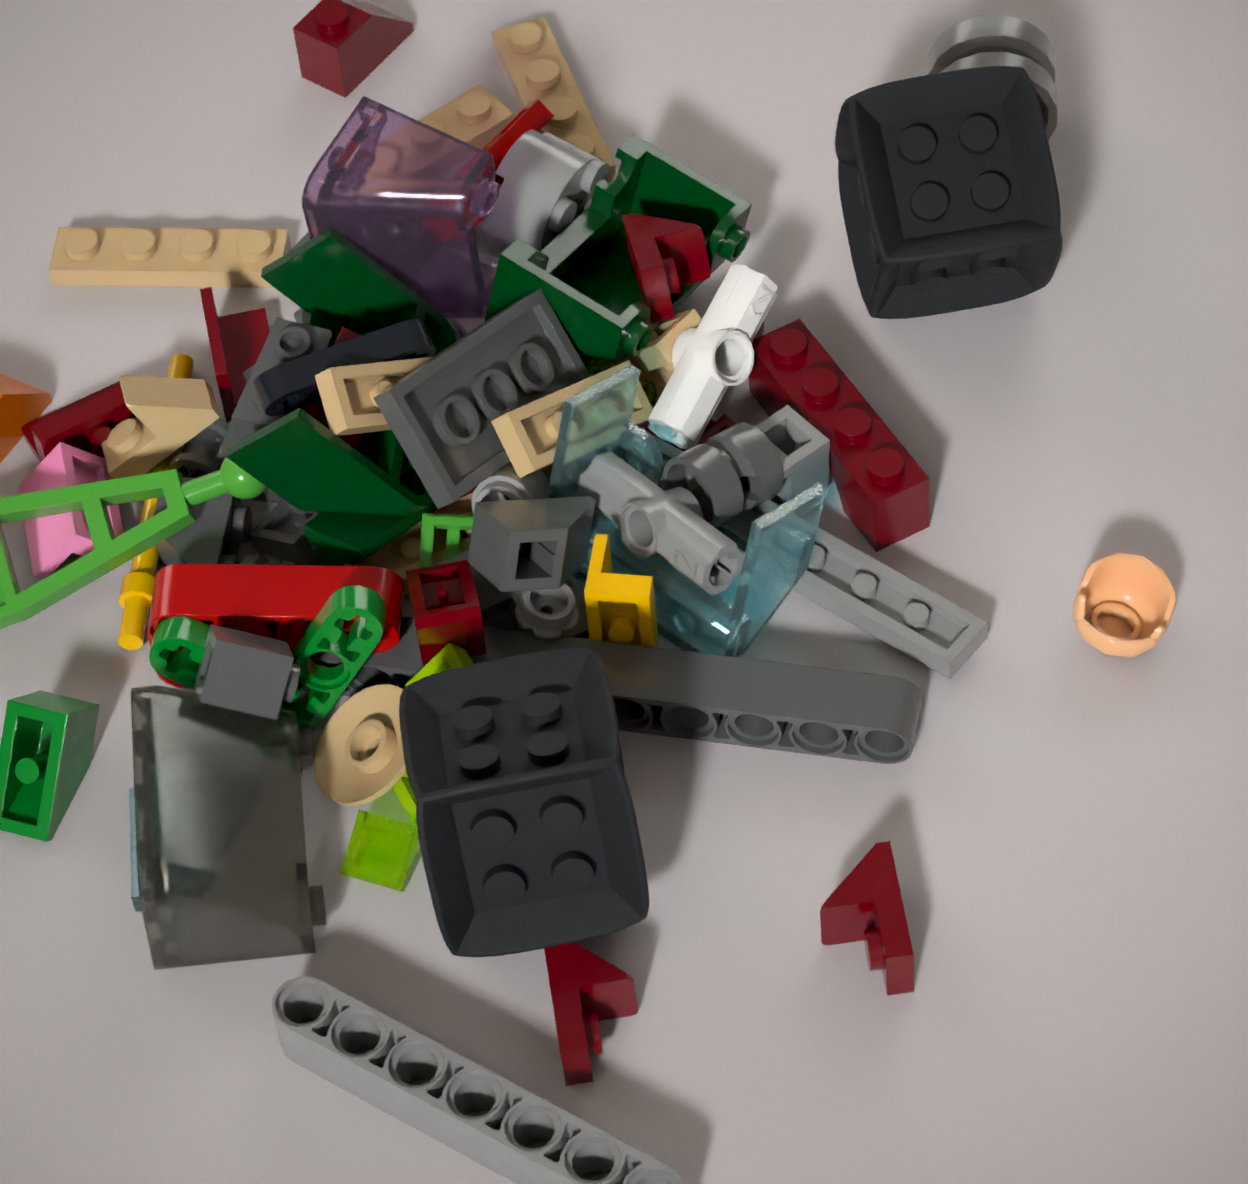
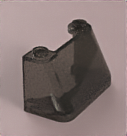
[131,685,327,970]

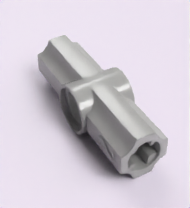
[577,452,746,595]

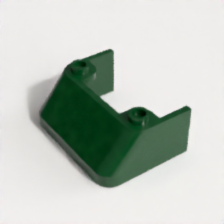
[226,227,457,516]

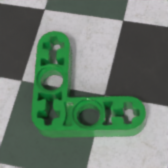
[149,585,386,732]

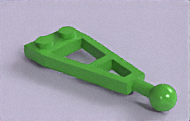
[0,457,267,629]

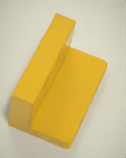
[584,534,659,648]

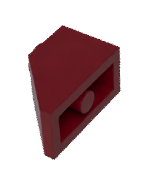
[293,0,414,98]

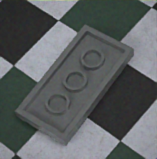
[374,288,591,509]

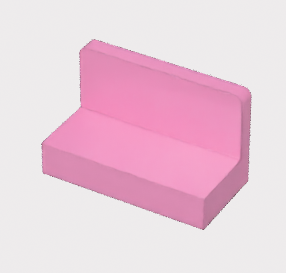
[19,442,124,579]

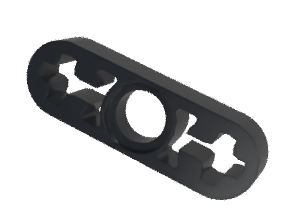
[253,319,436,416]

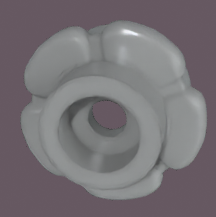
[515,583,579,639]

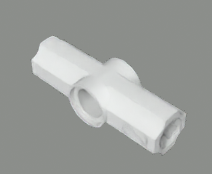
[648,264,778,449]

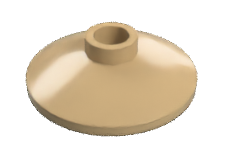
[314,684,406,806]

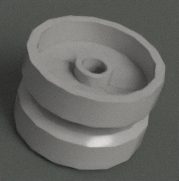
[928,15,1058,140]

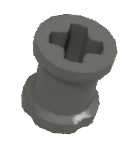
[168,418,229,478]

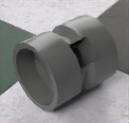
[662,422,784,529]

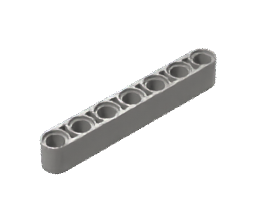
[272,976,685,1184]

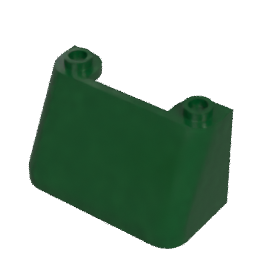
[485,134,752,361]

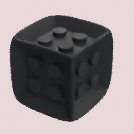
[835,66,1063,319]
[399,649,649,958]

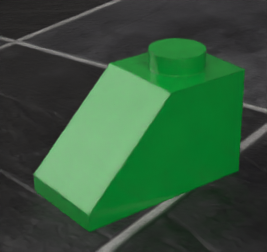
[0,690,100,842]

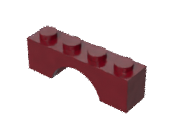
[749,319,930,552]

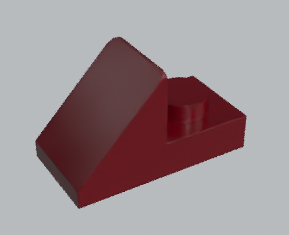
[622,213,711,323]
[820,841,914,996]
[544,942,638,1086]

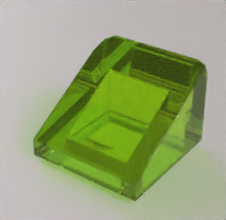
[340,810,422,892]

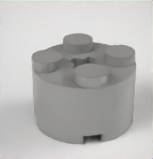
[481,129,609,251]

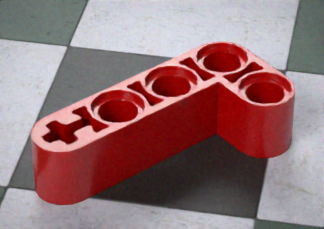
[147,564,405,689]

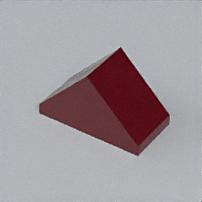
[405,559,487,665]

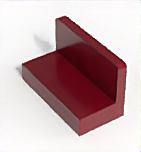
[200,287,270,422]
[21,381,136,463]

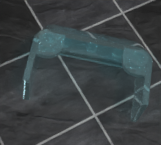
[546,364,827,657]

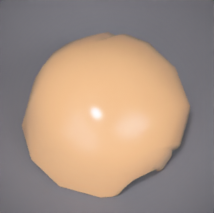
[1072,552,1176,658]

